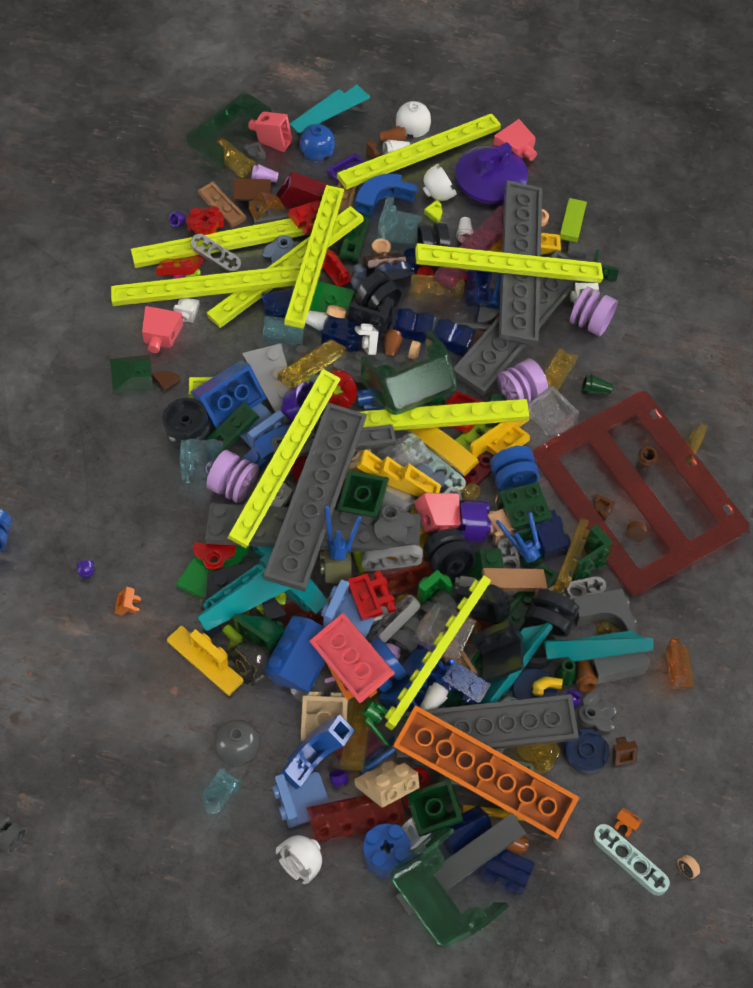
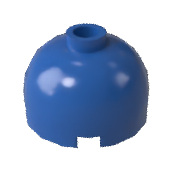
[299,124,335,161]

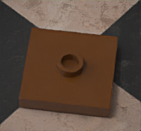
[363,252,406,268]

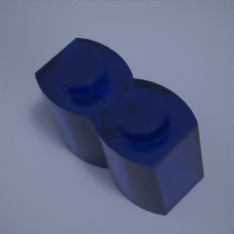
[466,270,492,308]
[393,308,436,344]
[430,319,475,356]

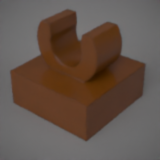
[612,736,638,766]

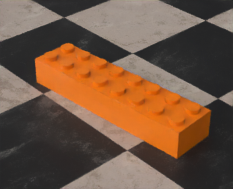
[392,705,580,839]

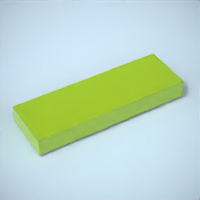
[560,198,587,243]

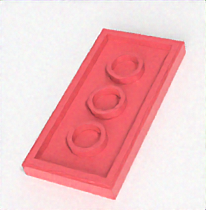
[309,612,395,703]

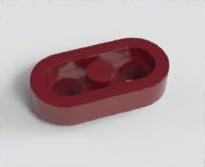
[462,454,493,488]

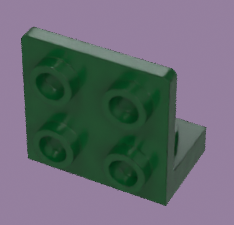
[496,482,552,529]
[572,524,613,581]

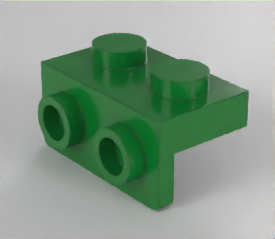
[417,570,452,606]

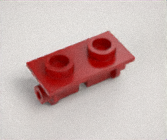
[322,250,352,287]

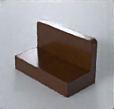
[233,179,271,201]

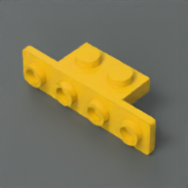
[470,406,530,458]
[167,626,244,696]

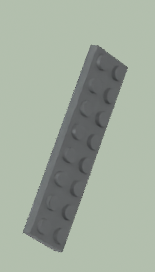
[394,694,579,760]

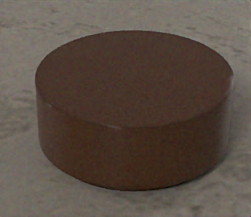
[626,521,648,540]

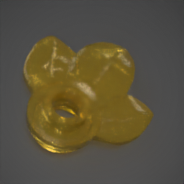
[515,743,560,773]

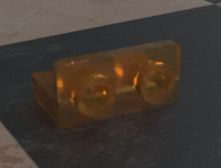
[666,638,694,689]

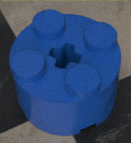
[362,824,411,878]

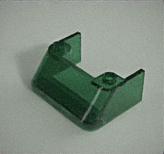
[187,93,272,169]
[361,329,457,415]
[391,828,509,947]

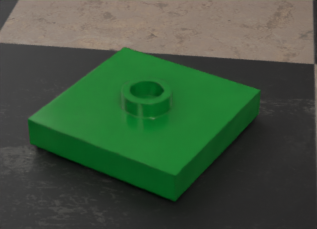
[309,281,355,324]

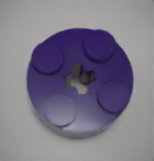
[281,381,330,422]
[456,500,491,543]

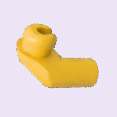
[532,676,563,696]

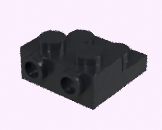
[455,584,510,624]

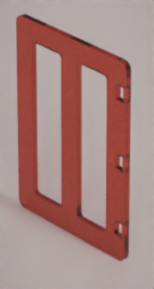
[533,391,749,595]

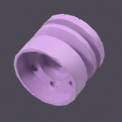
[570,286,618,337]
[497,358,549,405]
[206,450,259,504]

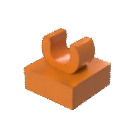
[114,587,141,616]
[614,807,643,837]

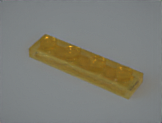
[278,339,346,389]
[553,518,590,594]
[340,695,375,771]

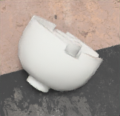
[396,101,431,137]
[423,163,457,201]
[276,835,322,884]

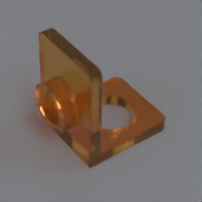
[248,192,285,220]

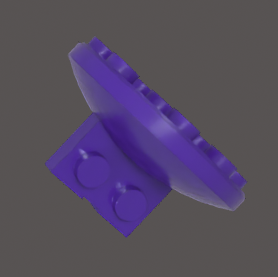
[455,142,528,205]

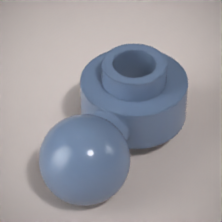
[350,264,367,290]

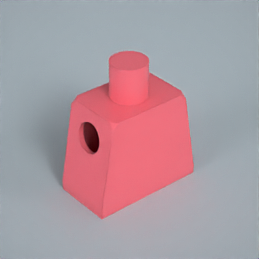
[248,112,293,152]
[493,119,537,161]
[142,306,183,353]
[414,493,461,533]

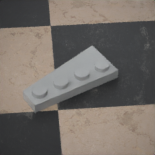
[242,343,293,425]

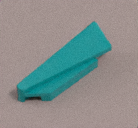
[289,85,370,133]
[252,546,328,614]
[197,564,290,631]
[471,623,553,704]
[543,631,654,661]

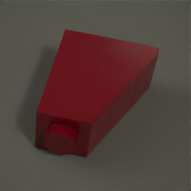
[276,171,331,209]

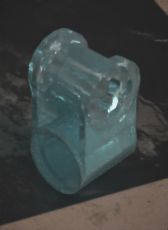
[203,767,243,814]

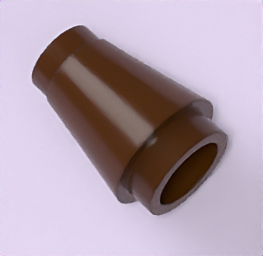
[637,446,658,470]

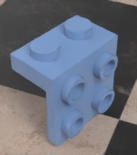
[240,403,285,449]
[321,579,376,638]
[272,772,332,828]

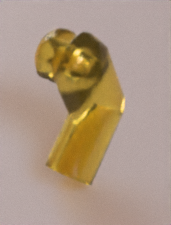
[596,620,620,634]

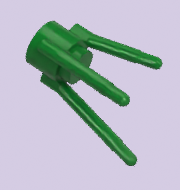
[362,700,407,747]

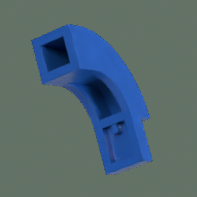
[354,174,418,216]
[244,424,313,471]
[280,714,355,789]

